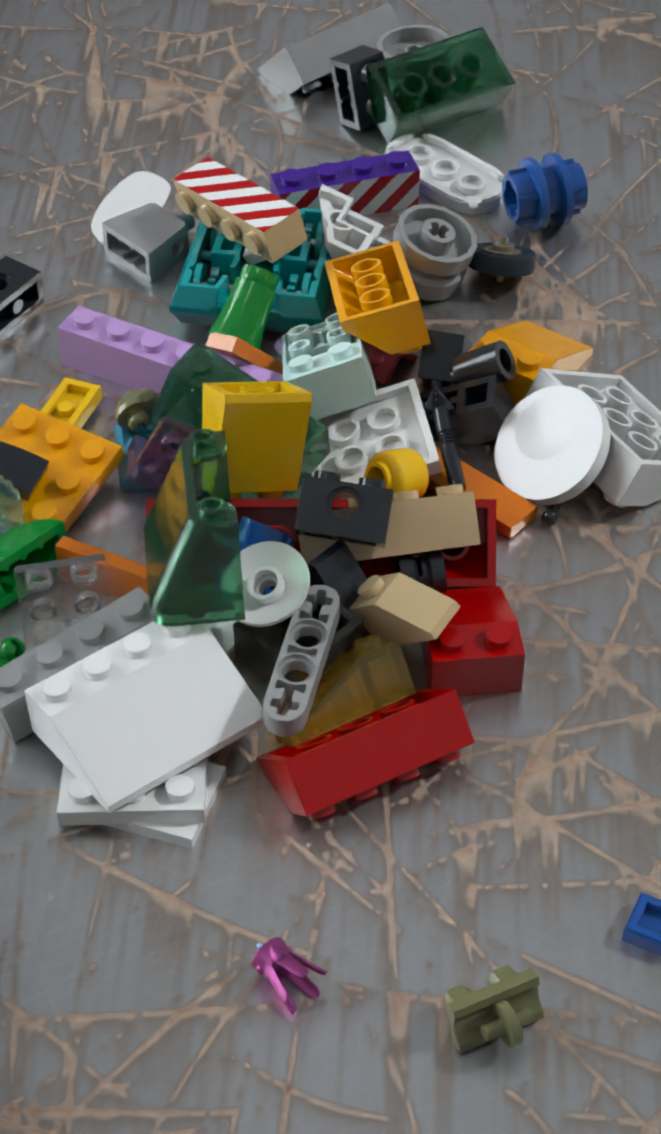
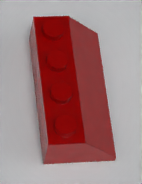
[256,688,475,820]

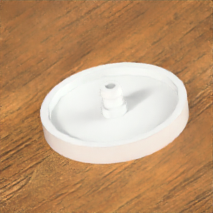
[494,386,611,505]

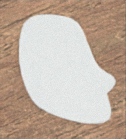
[91,171,171,247]

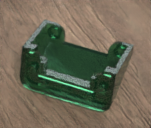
[143,429,245,626]

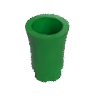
[207,264,280,350]

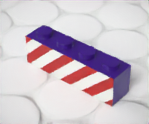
[270,150,420,216]

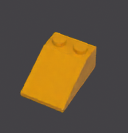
[469,320,593,405]

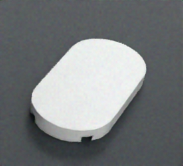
[385,134,504,214]

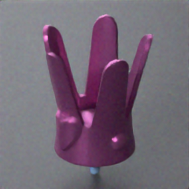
[252,937,327,1015]

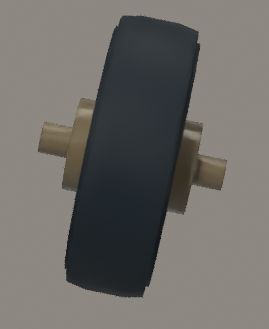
[469,236,536,282]

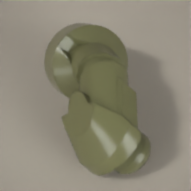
[114,388,169,432]

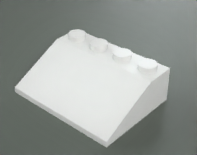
[525,368,661,508]
[24,606,264,814]

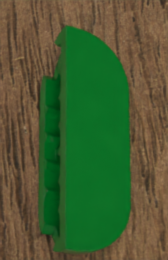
[0,519,66,610]

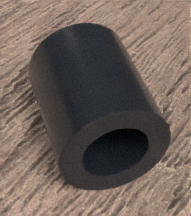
[450,340,516,385]

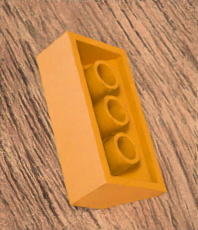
[324,240,431,355]

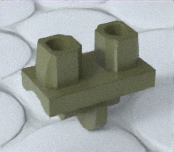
[444,965,544,1053]

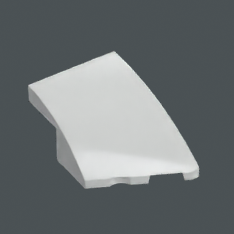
[319,184,390,259]

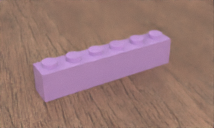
[57,306,283,413]

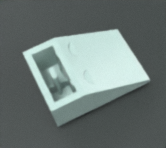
[282,313,378,422]

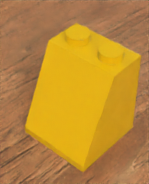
[202,381,312,498]

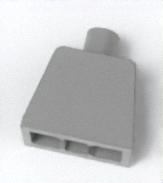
[102,203,195,283]

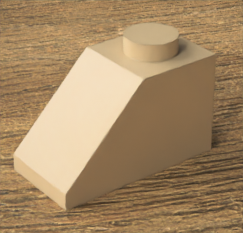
[349,572,460,647]

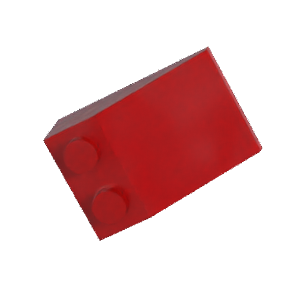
[421,586,525,696]

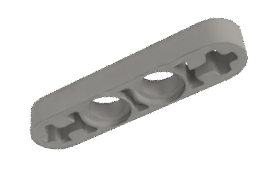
[263,585,340,737]

